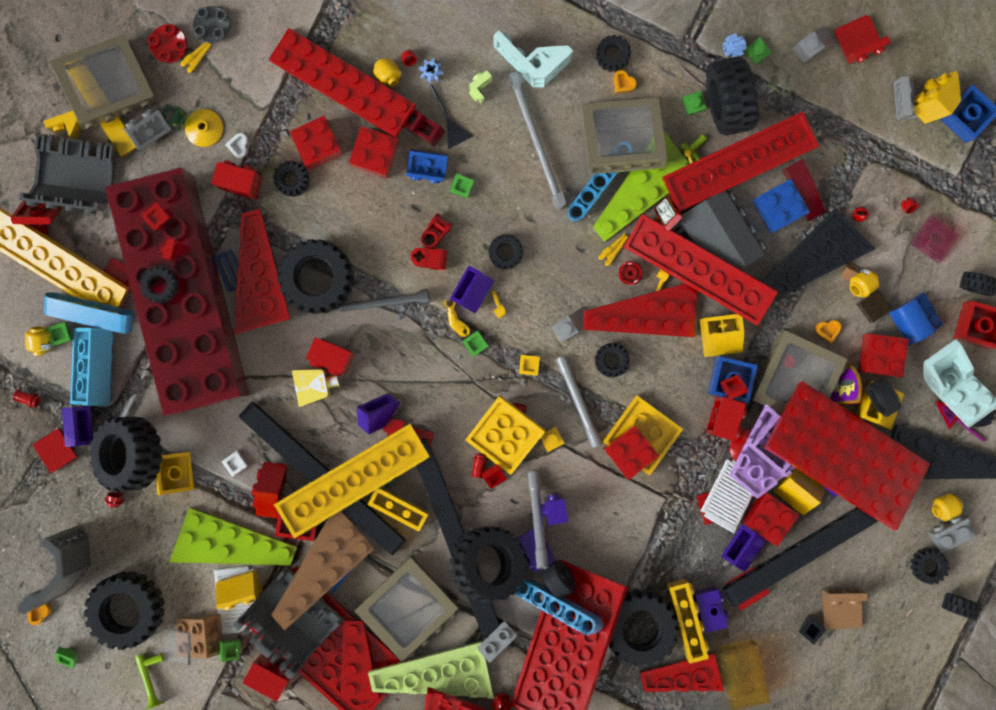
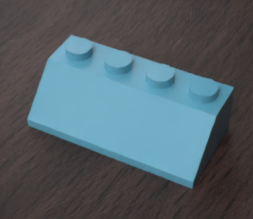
[70,328,114,406]

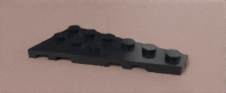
[762,209,876,300]
[891,425,996,479]

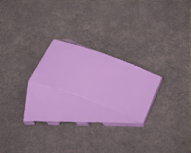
[729,404,795,499]

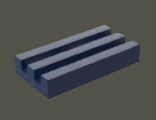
[213,249,239,292]

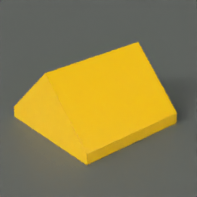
[156,452,194,495]
[773,468,826,515]

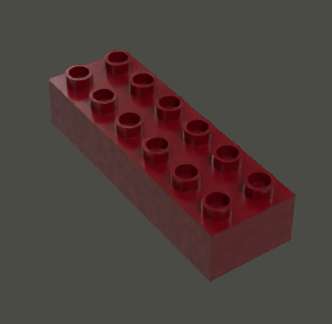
[105,167,250,416]

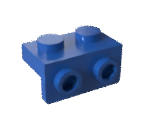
[406,149,448,183]

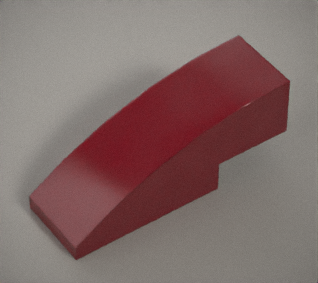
[403,110,445,147]
[782,159,825,221]

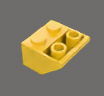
[913,71,961,124]
[699,314,744,357]
[855,381,904,430]
[215,569,263,611]

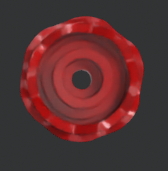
[618,261,643,285]
[492,692,512,710]

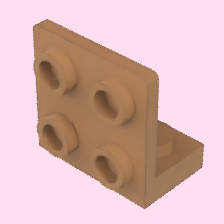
[822,589,868,629]
[176,614,223,659]

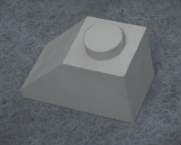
[793,26,835,64]
[551,307,585,343]

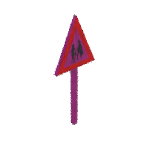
[934,401,986,442]

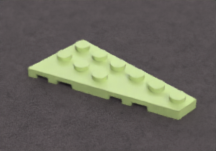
[368,641,494,699]

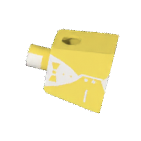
[292,370,340,407]

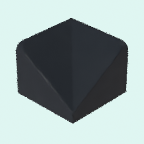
[799,616,826,644]

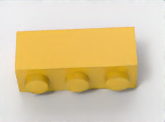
[368,486,429,532]

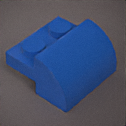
[889,292,943,346]

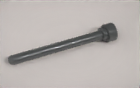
[338,289,430,312]

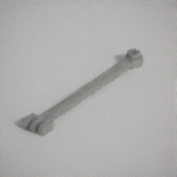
[508,71,566,210]

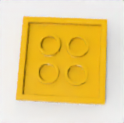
[465,395,546,475]
[602,395,683,476]

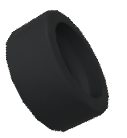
[866,378,902,417]

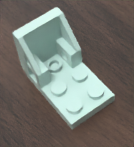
[493,31,573,88]
[923,339,996,428]

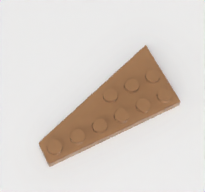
[272,511,374,630]

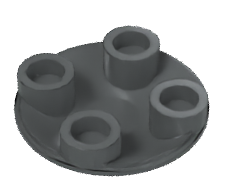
[193,6,231,43]

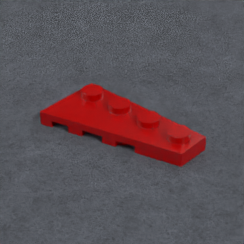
[340,619,380,700]
[639,652,724,692]

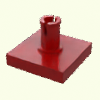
[10,201,63,234]

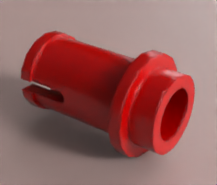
[12,389,40,408]
[471,454,488,479]

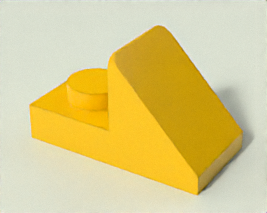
[43,110,81,138]

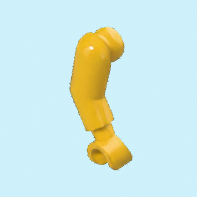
[444,300,470,337]

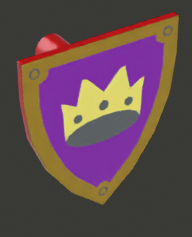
[830,363,863,405]

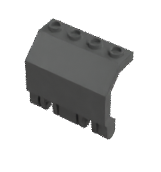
[19,133,116,215]
[672,190,767,269]
[17,527,91,614]
[232,567,343,680]

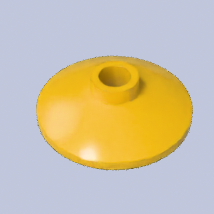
[185,109,223,147]

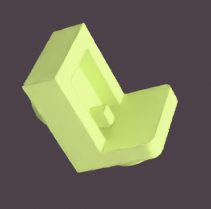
[469,70,492,103]

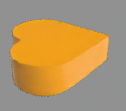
[614,70,637,94]
[815,320,841,344]
[27,603,52,626]

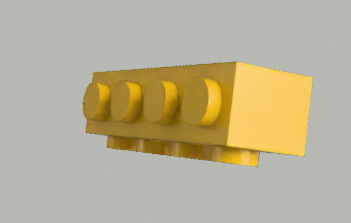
[667,579,709,663]

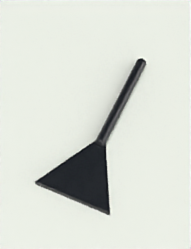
[430,85,473,149]

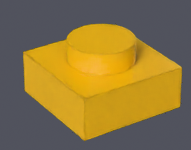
[519,355,540,376]
[540,426,565,452]

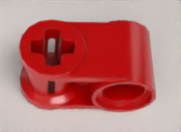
[421,213,453,249]
[410,248,448,270]

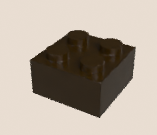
[856,289,893,323]

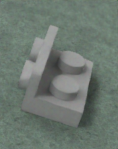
[893,76,917,120]
[123,108,171,151]
[928,515,975,554]
[477,622,519,663]

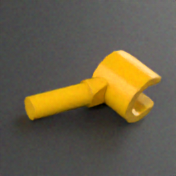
[656,269,669,291]
[491,291,506,319]

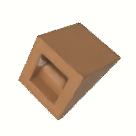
[840,262,858,282]

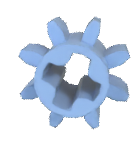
[723,33,746,57]
[419,58,443,84]

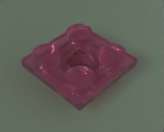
[910,215,959,263]

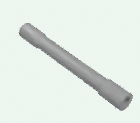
[556,355,603,448]
[528,471,549,569]

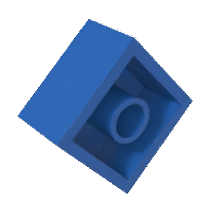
[940,84,996,143]
[752,179,810,234]
[707,356,758,403]

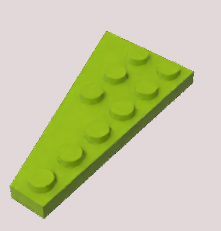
[593,130,689,242]
[169,507,298,565]

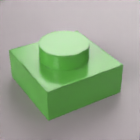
[744,37,771,65]
[681,91,707,116]
[449,173,474,199]
[46,322,73,346]
[462,331,489,357]
[219,638,241,662]
[55,646,77,669]

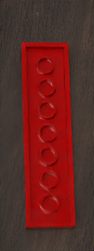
[268,28,416,138]
[662,111,819,212]
[624,213,779,326]

